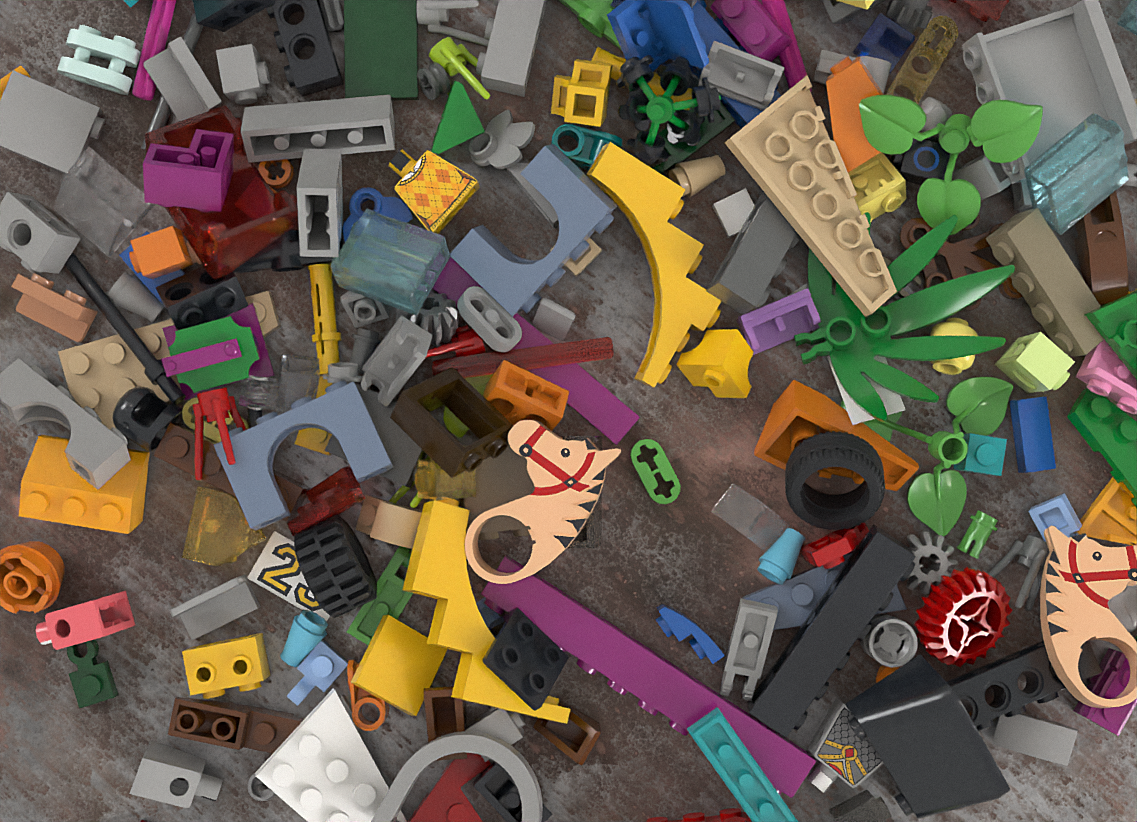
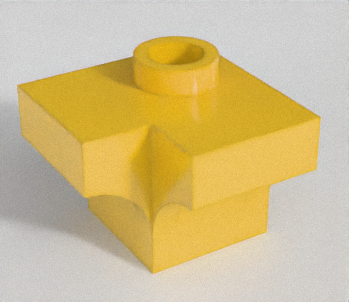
[551,59,612,127]
[676,329,754,398]

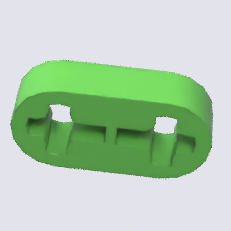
[630,439,681,504]

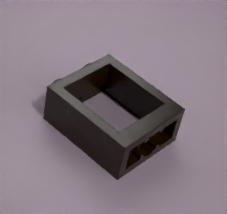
[390,367,514,478]

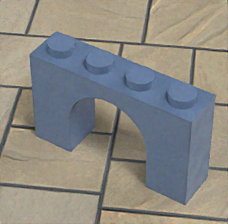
[449,144,618,316]
[214,380,394,531]

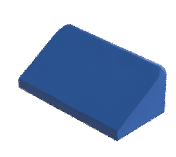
[1009,396,1056,473]

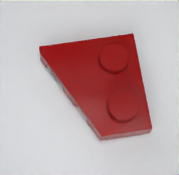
[800,523,869,569]

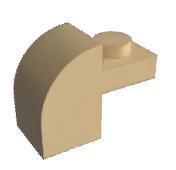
[355,495,422,549]

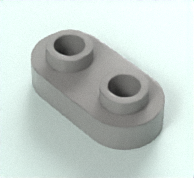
[457,286,522,352]

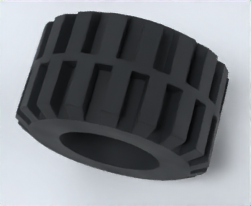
[294,515,377,618]

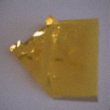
[182,486,266,566]

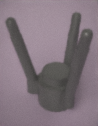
[988,535,1050,611]

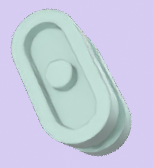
[57,25,141,95]

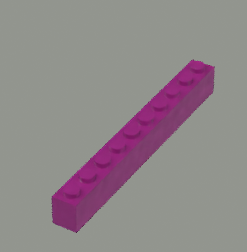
[481,555,816,798]

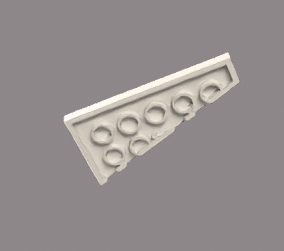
[255,688,407,822]

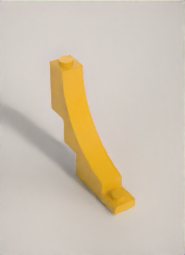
[402,496,570,724]

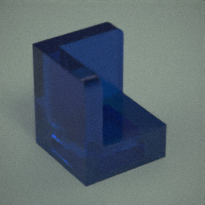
[853,13,916,74]

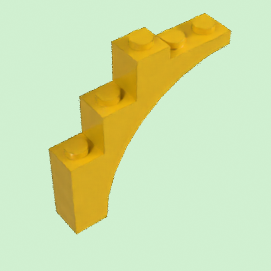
[586,142,721,388]

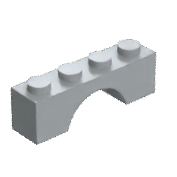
[0,358,131,490]

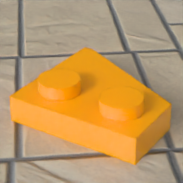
[1074,477,1137,546]

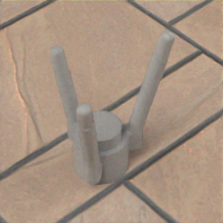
[417,0,489,47]

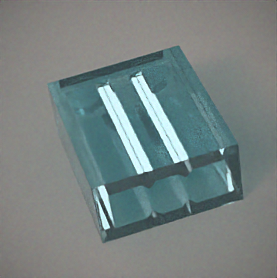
[1024,112,1129,235]
[331,208,451,315]

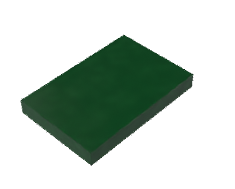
[344,0,419,101]

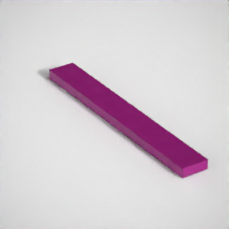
[395,229,640,445]

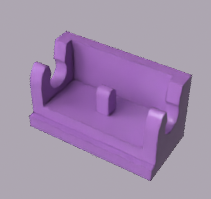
[736,288,821,356]

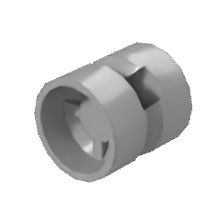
[860,613,918,668]

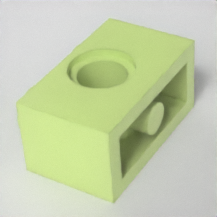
[995,332,1074,393]

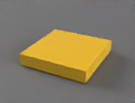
[351,615,448,716]

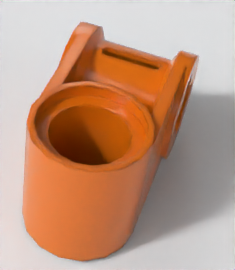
[347,659,390,731]

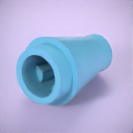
[757,528,805,585]
[280,610,328,667]

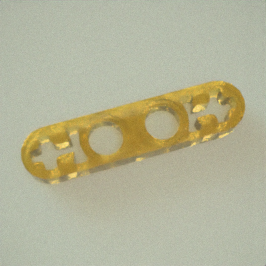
[884,16,958,104]

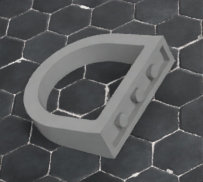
[371,731,543,822]

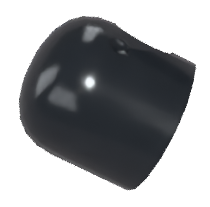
[112,386,183,452]

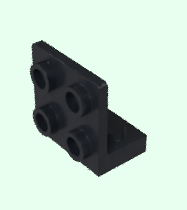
[482,607,569,711]

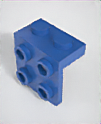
[607,0,709,71]

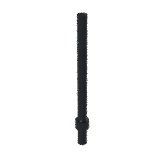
[64,252,186,405]

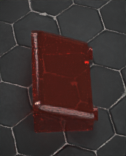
[145,105,298,279]

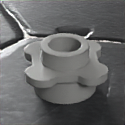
[323,362,363,384]

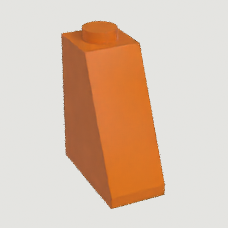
[826,56,884,172]

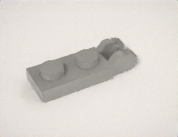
[720,598,778,701]

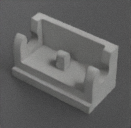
[698,41,784,111]
[361,315,433,407]

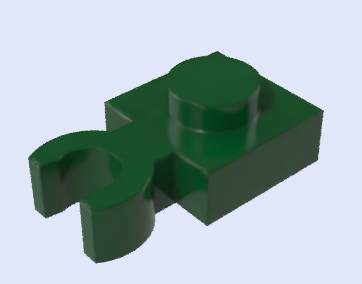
[67,639,119,709]

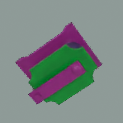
[162,303,275,400]

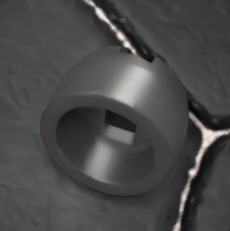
[248,773,276,801]

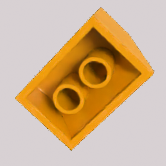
[19,434,149,534]

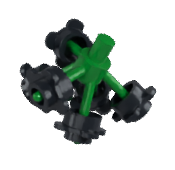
[616,55,721,164]

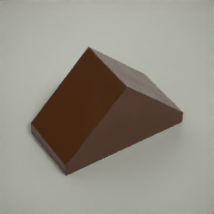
[423,686,467,761]
[533,696,601,765]

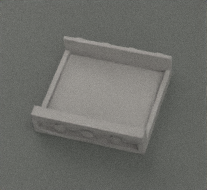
[962,0,1137,184]

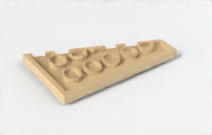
[725,75,897,317]
[58,291,281,429]

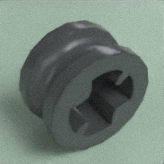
[417,63,451,100]

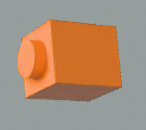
[129,226,194,279]

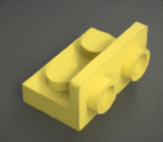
[848,152,907,222]

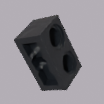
[155,257,249,331]

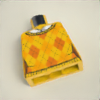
[389,149,480,239]

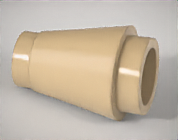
[668,155,725,198]

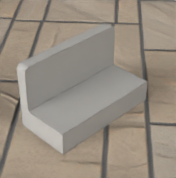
[144,37,222,127]
[169,575,261,640]

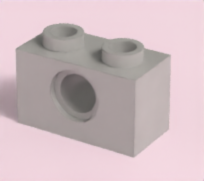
[0,192,81,274]

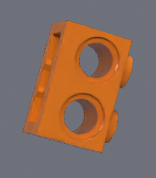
[483,360,569,431]

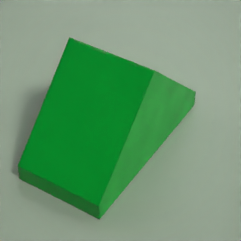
[430,80,485,154]

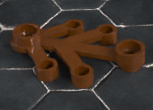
[899,213,1023,311]

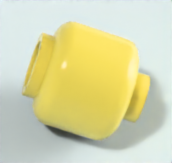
[929,318,978,375]

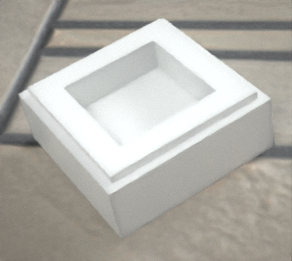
[712,188,754,238]

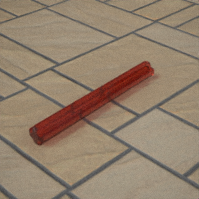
[432,337,614,378]

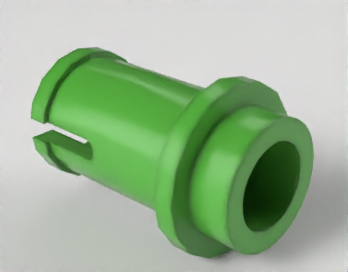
[957,510,998,559]

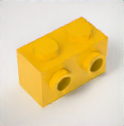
[182,633,271,699]

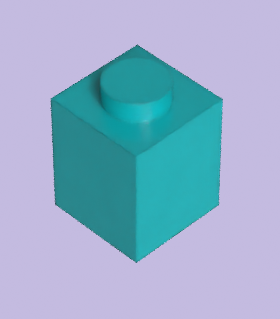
[953,433,1007,476]

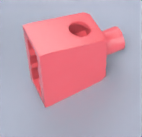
[36,591,135,650]

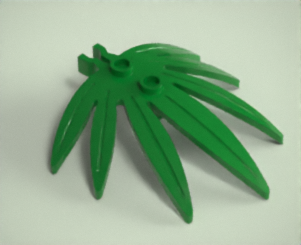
[794,212,1015,422]

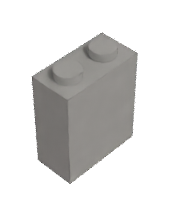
[0,70,105,178]
[297,148,343,257]

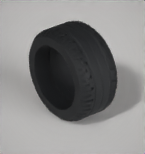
[785,431,885,530]

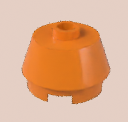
[0,541,65,614]

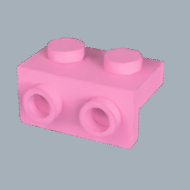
[1076,339,1137,414]

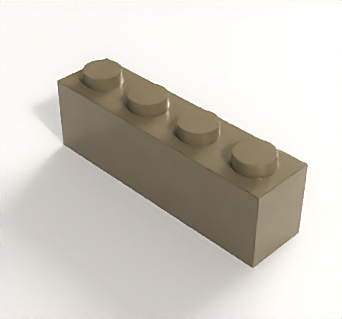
[986,208,1104,357]

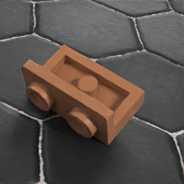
[11,273,98,342]

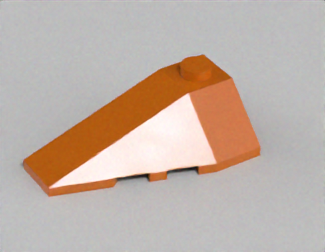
[754,380,919,491]

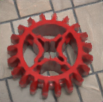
[914,567,1013,667]

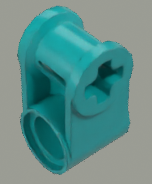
[551,124,623,171]

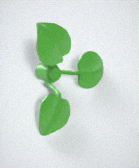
[859,95,1043,235]
[840,376,1013,537]

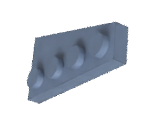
[742,550,907,630]

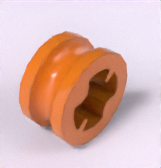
[258,159,294,189]

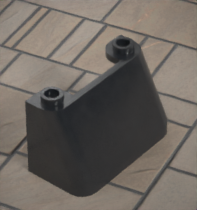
[845,654,1011,819]

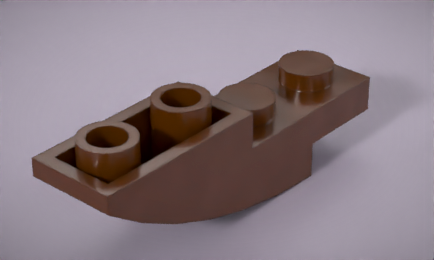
[1063,156,1129,306]
[168,697,304,754]

